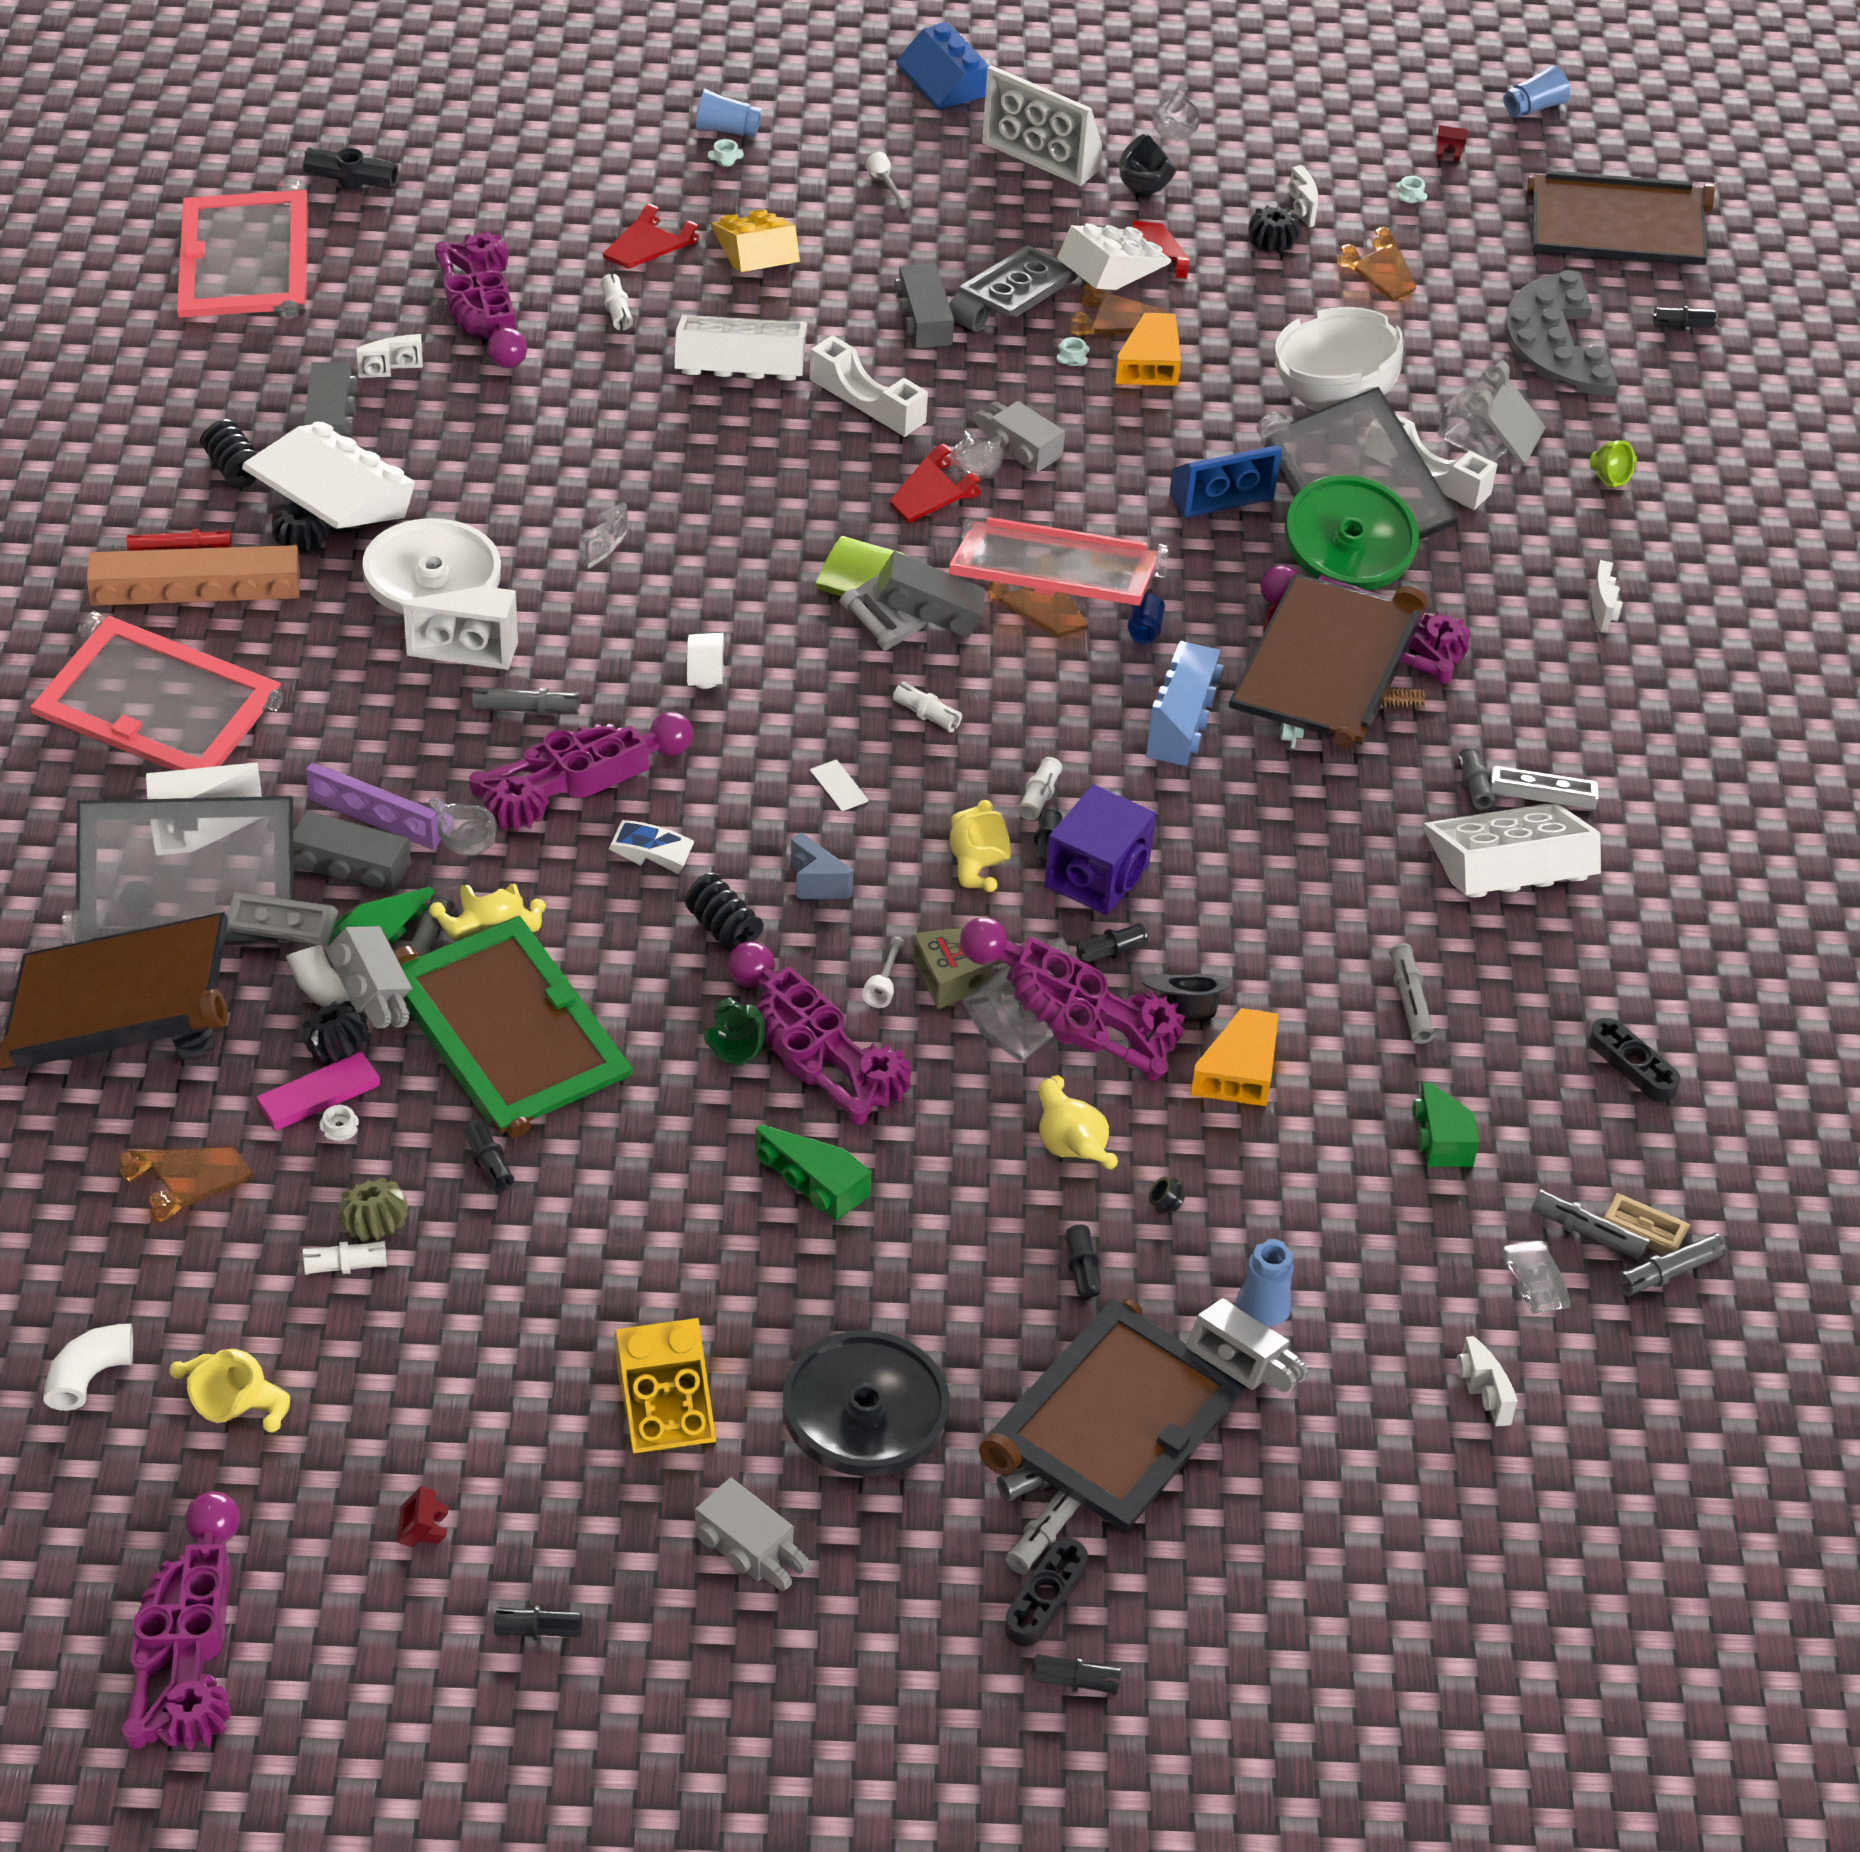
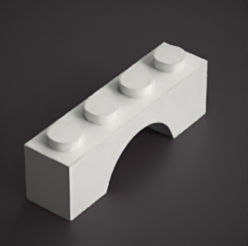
[810,335,928,437]
[1365,414,1497,510]

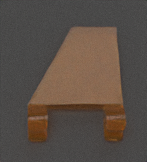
[1337,227,1416,302]
[1069,283,1165,336]
[987,559,1089,638]
[119,1147,253,1223]

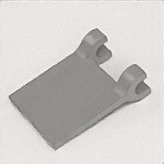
[1464,360,1546,466]

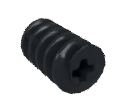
[199,419,258,488]
[685,872,764,952]

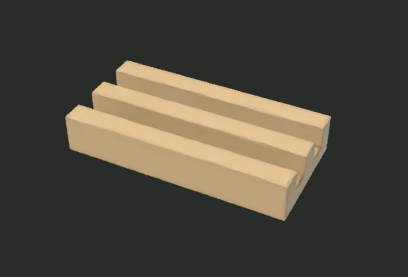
[1603,1193,1690,1255]

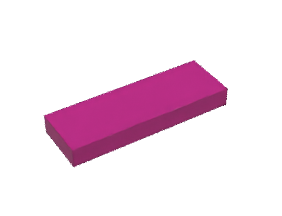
[256,1052,380,1131]

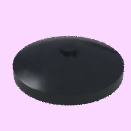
[782,1330,950,1476]

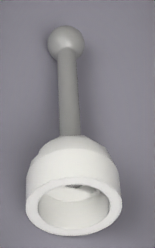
[865,152,909,209]
[862,936,905,1008]

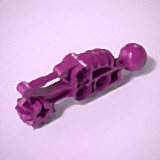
[435,231,527,368]
[1260,565,1470,683]
[469,711,693,832]
[960,916,1185,1081]
[727,941,911,1125]
[122,1491,241,1752]

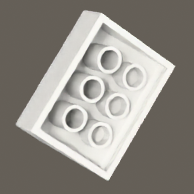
[982,65,1102,186]
[675,315,807,380]
[242,422,415,529]
[1424,803,1601,897]

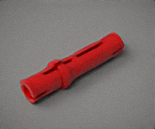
[126,529,232,551]

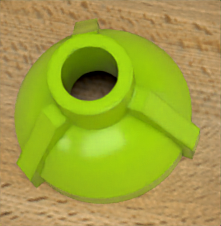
[1589,440,1637,488]

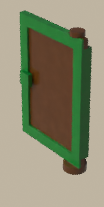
[393,916,633,1139]

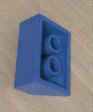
[896,22,989,110]
[1169,445,1282,518]

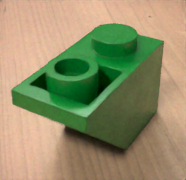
[1412,1083,1479,1167]

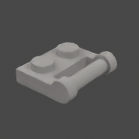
[839,575,927,651]

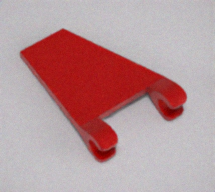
[603,204,700,269]
[1132,220,1190,279]
[890,444,981,524]

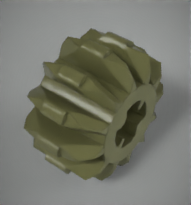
[338,1178,408,1242]

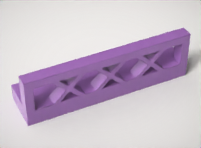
[306,763,452,850]

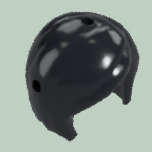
[1119,133,1177,195]

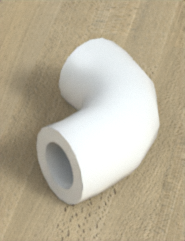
[286,945,353,1007]
[43,1324,133,1411]

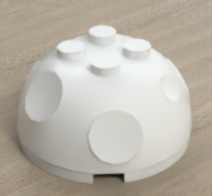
[1275,307,1403,416]

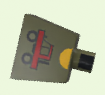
[912,928,1003,1009]

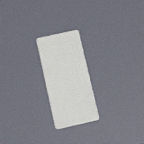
[810,760,869,811]

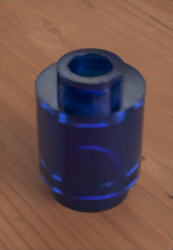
[1127,593,1165,644]

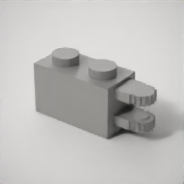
[974,401,1065,473]
[325,926,412,1028]
[1186,1298,1309,1393]
[695,1477,811,1591]

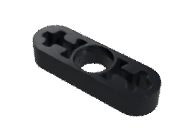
[1589,1017,1681,1102]
[1005,1539,1088,1646]

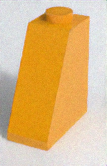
[1115,313,1181,386]
[1191,1008,1279,1106]

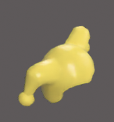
[949,800,1011,892]
[429,884,546,941]
[1038,1075,1118,1170]
[169,1349,290,1433]

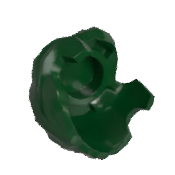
[704,997,765,1066]

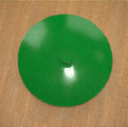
[1285,475,1419,590]

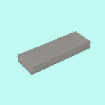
[1490,766,1598,810]
[227,892,338,946]

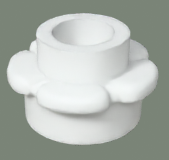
[320,1105,359,1141]

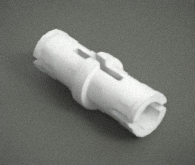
[600,274,633,330]
[893,681,962,733]
[1018,757,1063,820]
[303,1241,387,1275]

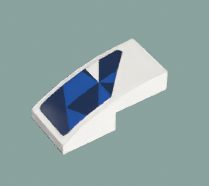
[609,820,694,874]

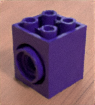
[1044,784,1156,916]

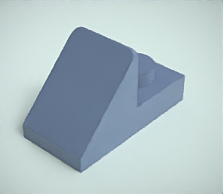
[790,832,854,899]

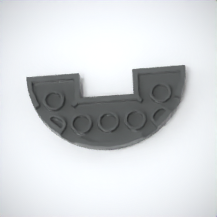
[1504,270,1618,396]

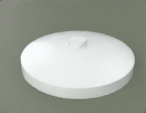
[363,518,501,614]

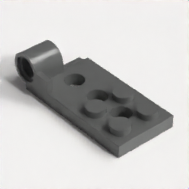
[949,245,1077,332]

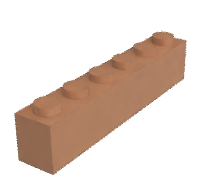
[87,545,300,606]

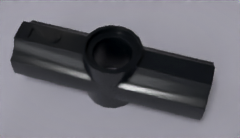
[303,147,399,189]

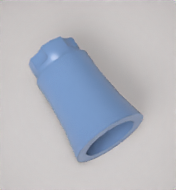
[1503,65,1570,118]
[696,89,762,137]
[1236,1239,1294,1327]

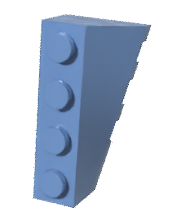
[1146,641,1224,766]

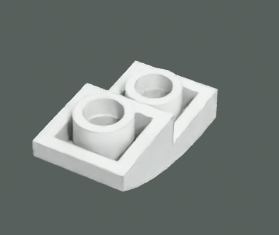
[1288,165,1318,228]
[357,334,423,378]
[1592,560,1623,633]
[687,633,724,689]
[1456,1336,1518,1426]

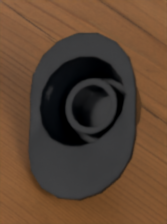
[1140,974,1230,1022]

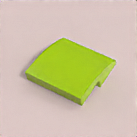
[816,536,904,603]

